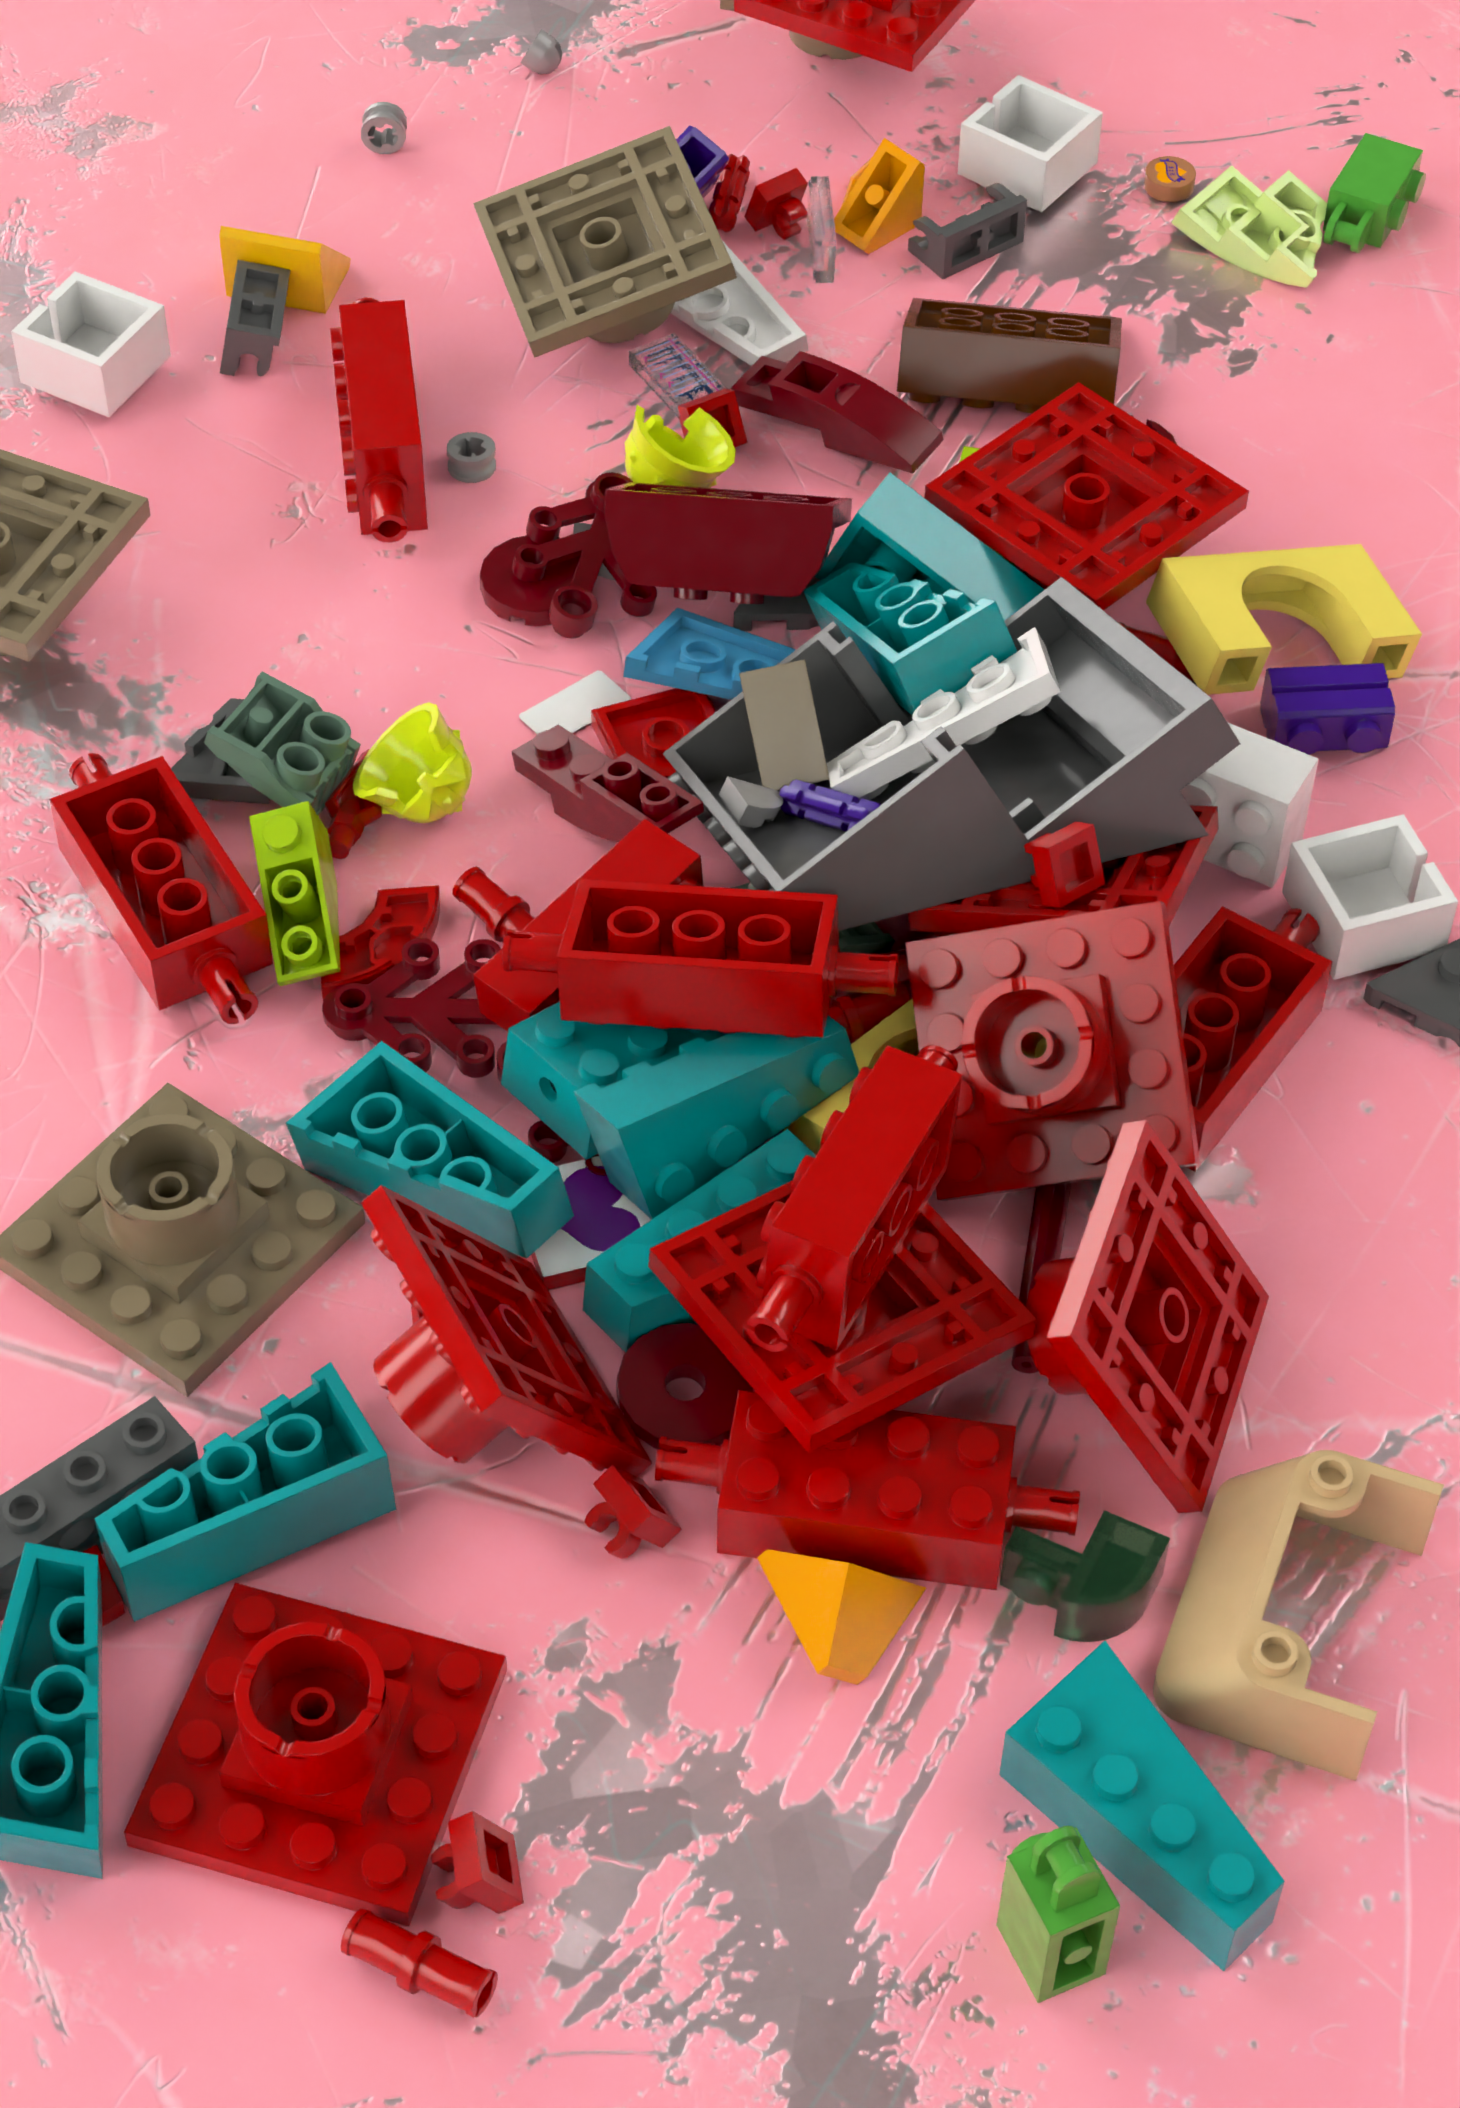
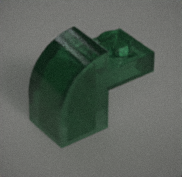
[1000,1510,1170,1642]

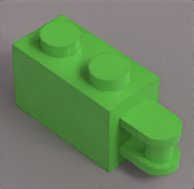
[1323,133,1426,253]
[996,1826,1120,2003]

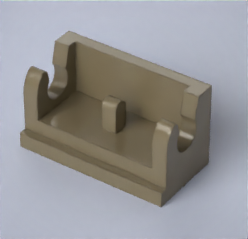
[739,659,829,790]

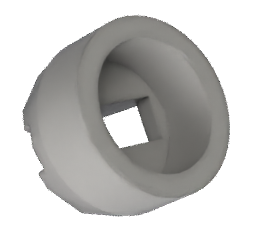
[520,29,562,75]

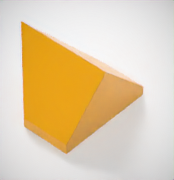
[829,138,925,254]
[757,1549,927,1685]

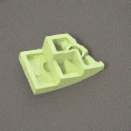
[1171,165,1327,288]

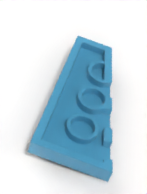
[623,608,796,700]

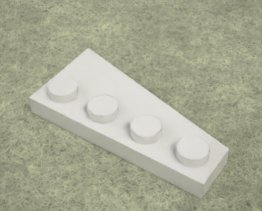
[671,240,809,366]
[827,627,1061,800]

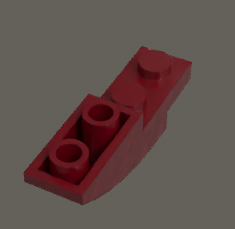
[730,351,944,474]
[511,724,704,842]

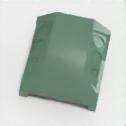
[204,671,361,816]

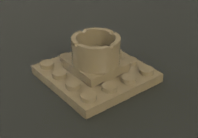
[473,126,737,358]
[0,449,151,662]
[0,1082,365,1397]

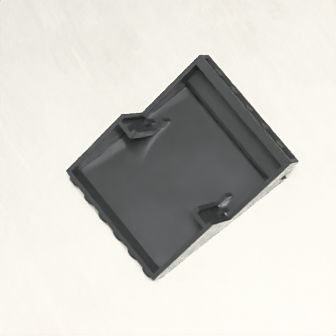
[662,577,1241,931]

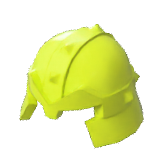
[624,405,736,488]
[353,702,472,823]

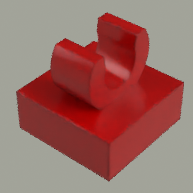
[744,168,808,240]
[678,388,748,447]
[1024,822,1105,908]
[584,1464,682,1559]
[431,1811,524,1914]

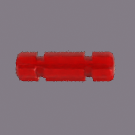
[709,153,750,233]

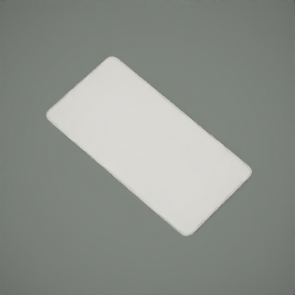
[519,670,631,735]

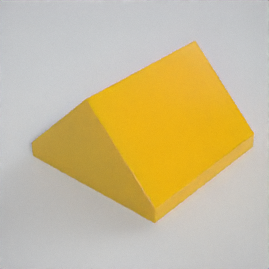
[219,226,351,314]

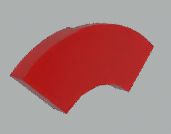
[321,885,440,1001]

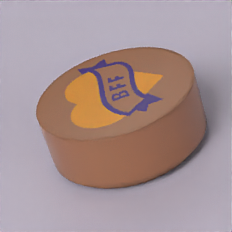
[1144,156,1196,202]

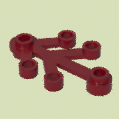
[512,472,657,639]
[322,938,501,1078]

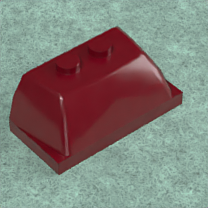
[604,482,852,604]

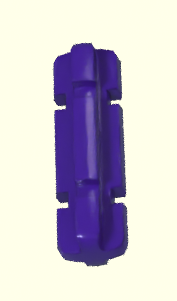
[779,779,881,832]

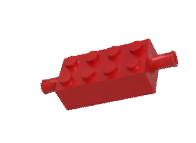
[330,297,428,543]
[49,753,273,1024]
[502,879,899,1038]
[1174,906,1333,1172]
[746,1045,963,1352]
[655,1390,1080,1590]

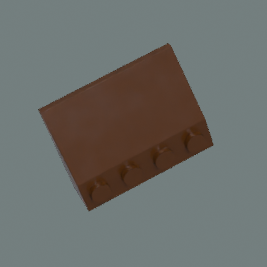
[897,297,1122,413]

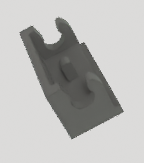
[908,183,1027,279]
[220,260,290,376]

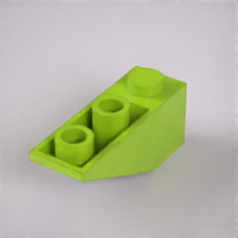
[249,801,340,987]

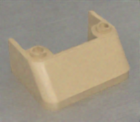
[1153,1450,1444,1781]

